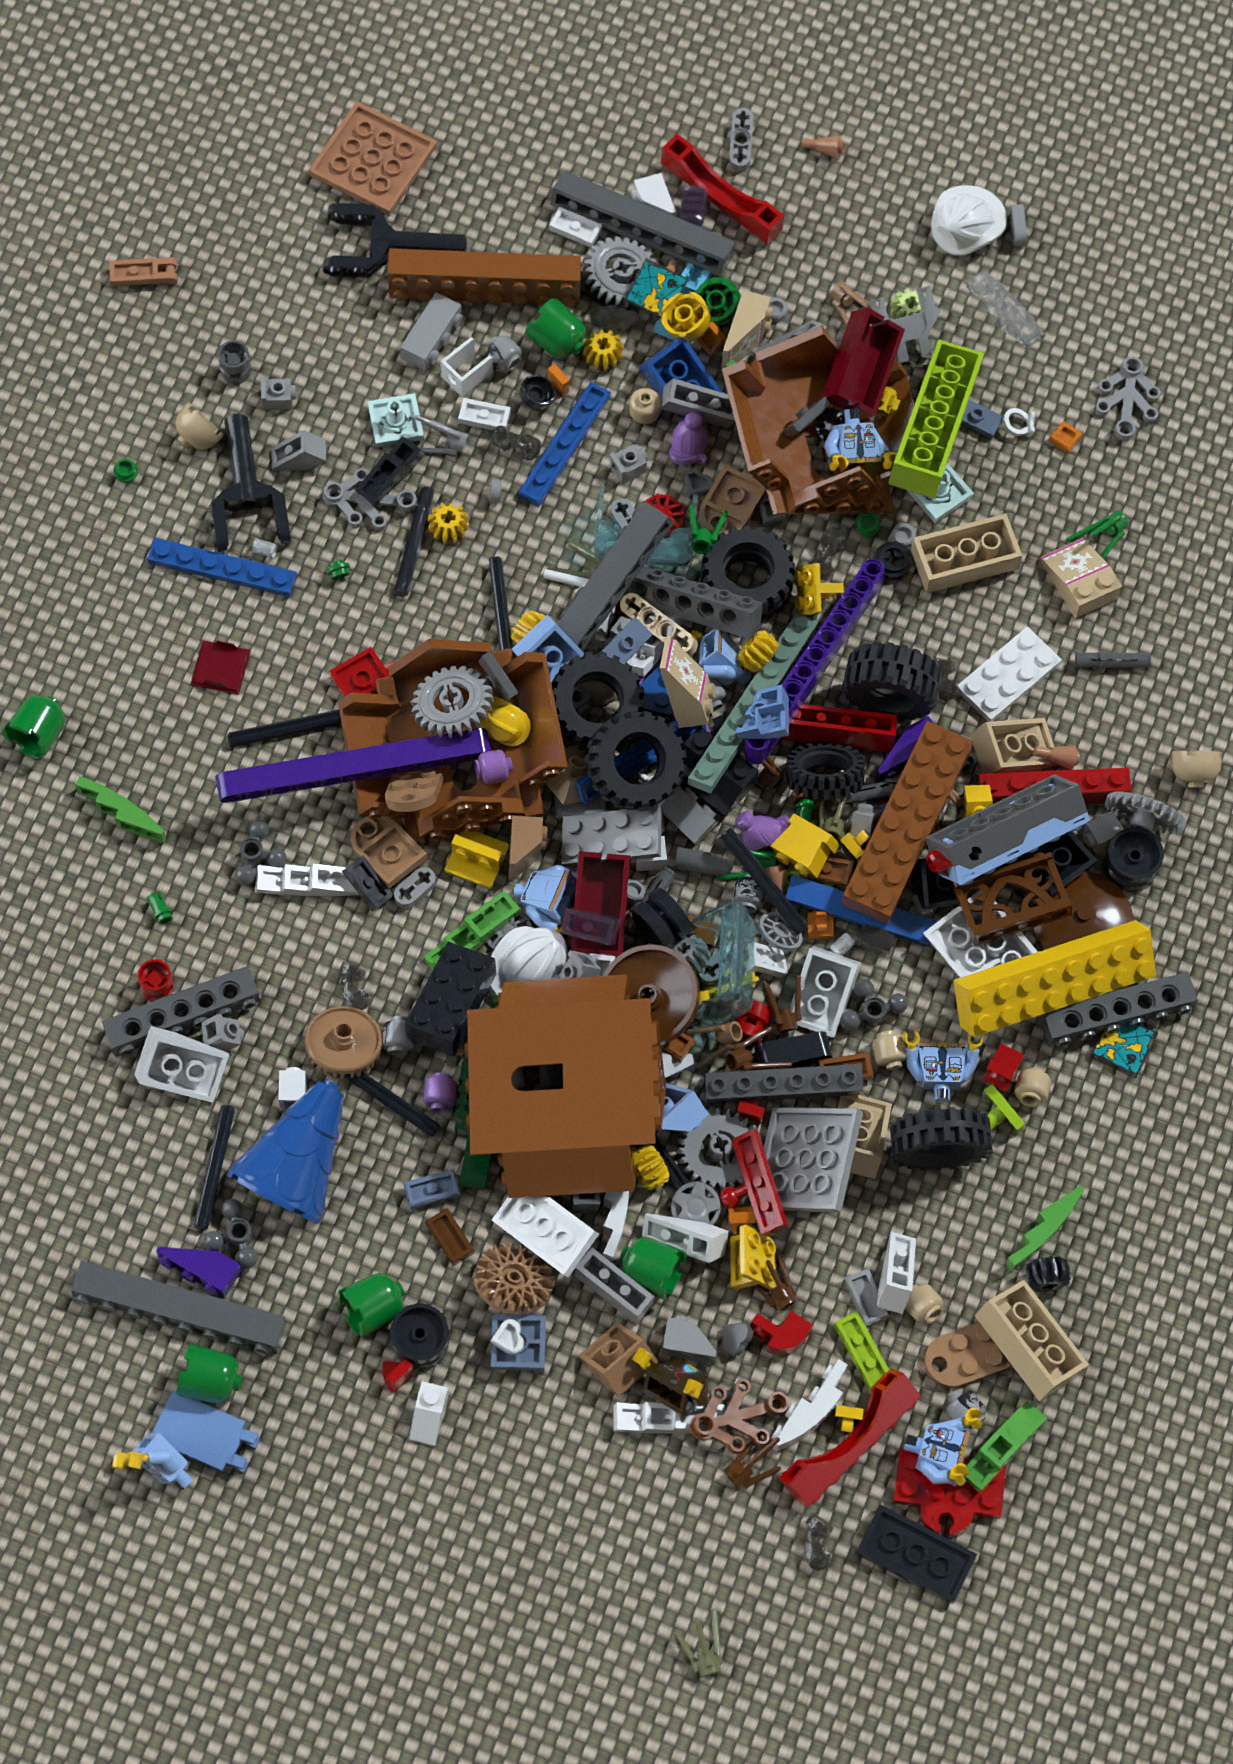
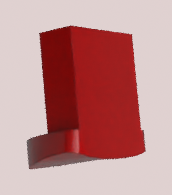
[382,1358,414,1394]

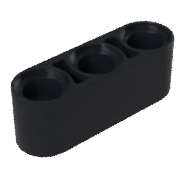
[754,1031,833,1070]

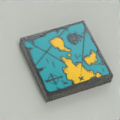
[624,258,689,320]
[1089,1012,1158,1079]

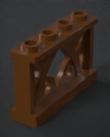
[954,852,1072,946]

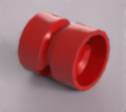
[138,959,174,1002]
[734,999,773,1047]

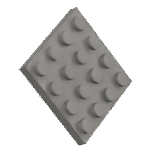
[750,1108,863,1213]

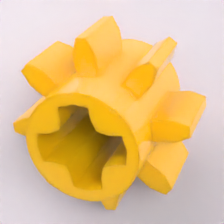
[877,387,901,416]

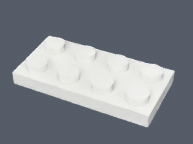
[956,626,1062,722]
[492,1196,599,1277]

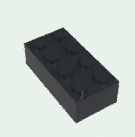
[405,942,497,1057]

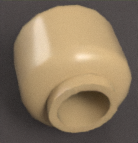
[629,388,661,424]
[872,1030,907,1070]
[1015,1067,1051,1107]
[905,1284,943,1324]

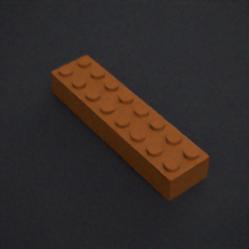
[388,249,581,307]
[842,721,973,925]

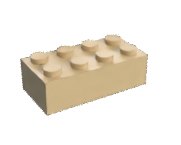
[911,514,1022,593]
[974,1280,1089,1401]

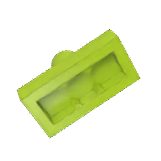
[984,1084,1027,1134]

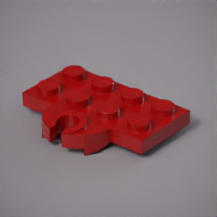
[329,647,396,697]
[893,1448,1007,1537]

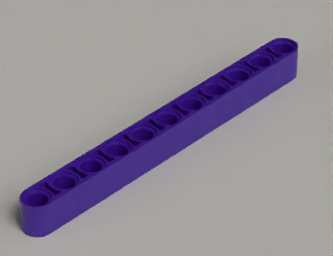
[744,559,885,764]
[215,728,492,803]

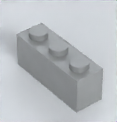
[400,293,463,371]
[660,379,735,428]
[655,786,718,844]
[575,1248,654,1325]

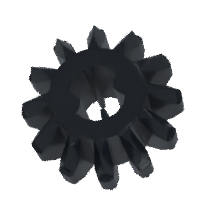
[1025,1256,1071,1293]

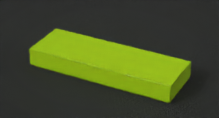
[833,1311,889,1394]

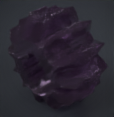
[680,186,707,226]

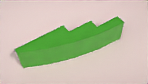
[75,776,166,844]
[424,890,520,971]
[1005,1185,1085,1273]

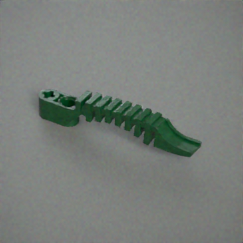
[454,995,498,1191]

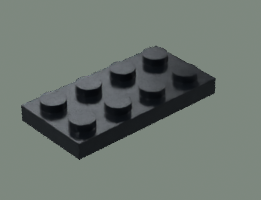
[855,1504,977,1604]

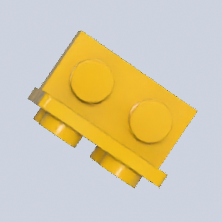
[794,563,844,616]
[445,831,510,889]
[730,1225,776,1290]

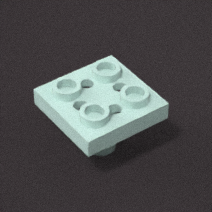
[367,393,424,448]
[907,464,974,523]

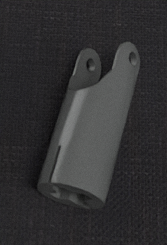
[674,847,733,875]

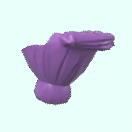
[669,412,709,466]
[735,811,790,851]

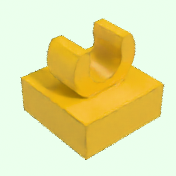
[840,830,870,859]
[834,1405,864,1432]

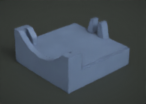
[491,1314,546,1374]

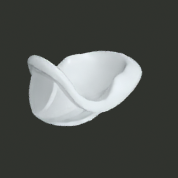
[931,185,1007,256]
[489,926,570,996]

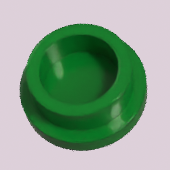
[113,459,138,483]
[856,513,880,537]
[326,560,350,580]

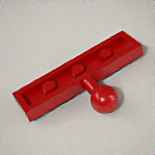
[719,1129,788,1236]

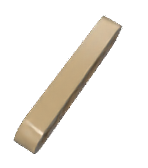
[620,593,698,656]

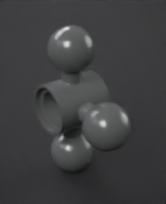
[235,820,287,886]
[840,979,908,1031]
[204,1199,258,1269]

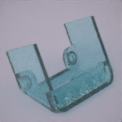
[594,485,698,567]
[692,900,756,1025]

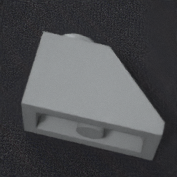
[271,430,326,471]
[662,1315,716,1363]

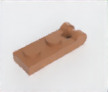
[109,257,178,286]

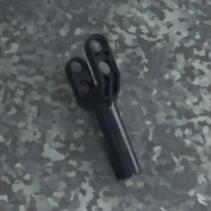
[323,203,467,278]
[211,414,291,552]

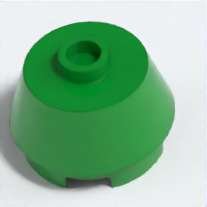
[696,277,741,325]

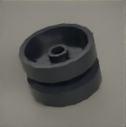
[1103,827,1164,892]
[629,887,693,949]
[390,1303,450,1370]

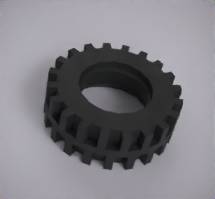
[890,1107,993,1171]

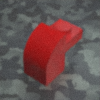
[983,1043,1024,1091]
[750,1310,813,1356]

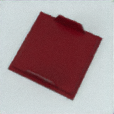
[190,640,251,695]

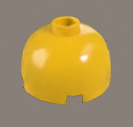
[661,292,710,342]

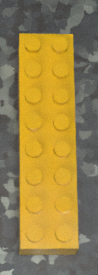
[953,920,1156,1037]

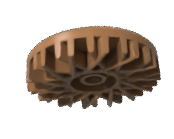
[305,1006,382,1079]
[474,1242,554,1315]

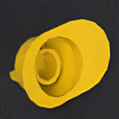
[476,697,531,746]

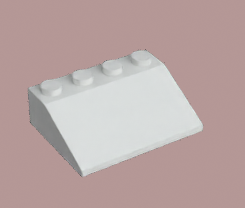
[923,891,1037,978]

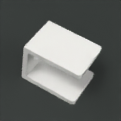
[440,337,493,397]

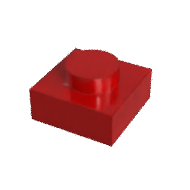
[737,1100,765,1124]

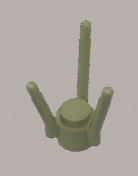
[547,538,603,579]
[819,795,850,842]
[676,1609,723,1678]

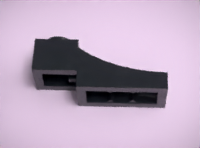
[355,435,425,507]

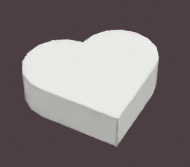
[491,1319,524,1355]

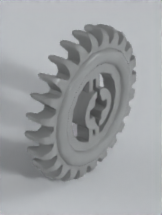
[583,236,657,308]
[411,666,494,738]
[1105,791,1186,835]
[677,1107,761,1190]

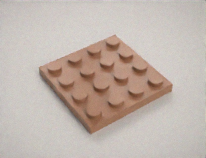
[308,101,437,216]

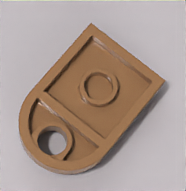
[699,465,767,534]
[385,768,444,812]
[351,816,428,889]
[924,1322,1011,1388]

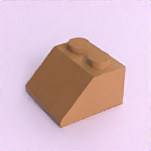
[508,816,547,881]
[578,1322,658,1396]

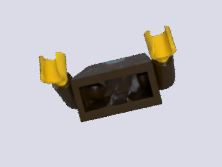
[632,1347,708,1415]

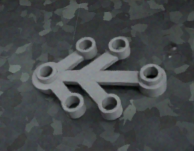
[1095,357,1161,441]
[322,468,417,531]

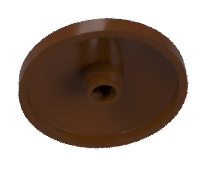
[1032,871,1133,950]
[603,945,700,1045]

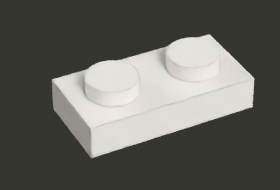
[549,207,602,248]
[458,398,511,433]

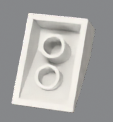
[790,946,862,1038]
[135,1026,229,1103]

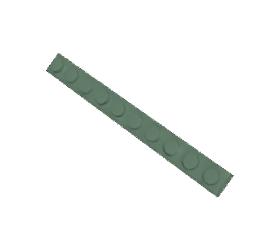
[688,613,818,794]

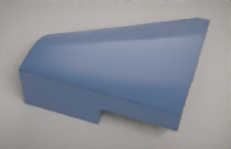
[736,685,789,739]

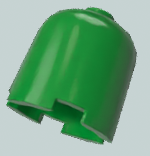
[525,298,586,359]
[2,695,66,759]
[620,1236,687,1301]
[337,1273,405,1338]
[176,1343,243,1404]

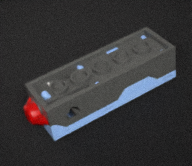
[925,774,1090,885]

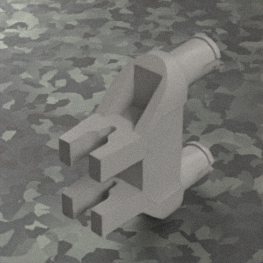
[869,285,940,363]

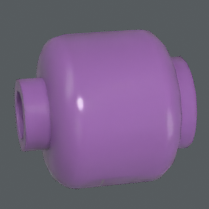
[474,750,513,785]
[423,1073,458,1113]

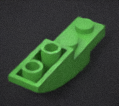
[963,1401,1048,1493]

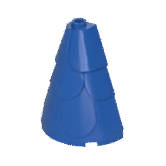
[226,1079,344,1224]

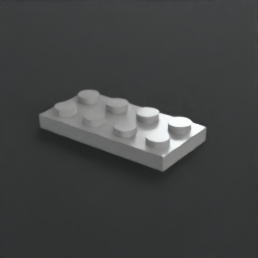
[562,806,661,867]

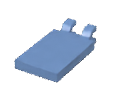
[152,1391,260,1473]

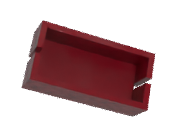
[822,307,905,420]
[570,851,630,958]

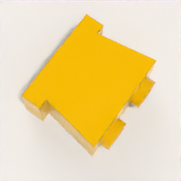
[771,813,840,878]

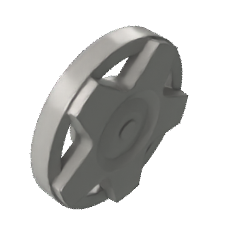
[671,1181,721,1225]

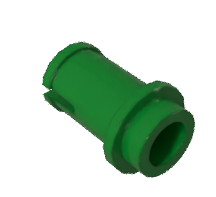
[795,799,815,823]
[146,891,173,925]

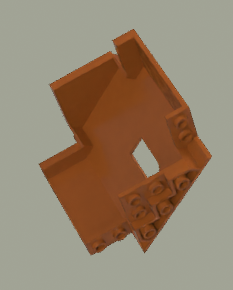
[722,326,915,515]
[338,639,568,843]
[465,974,666,1198]

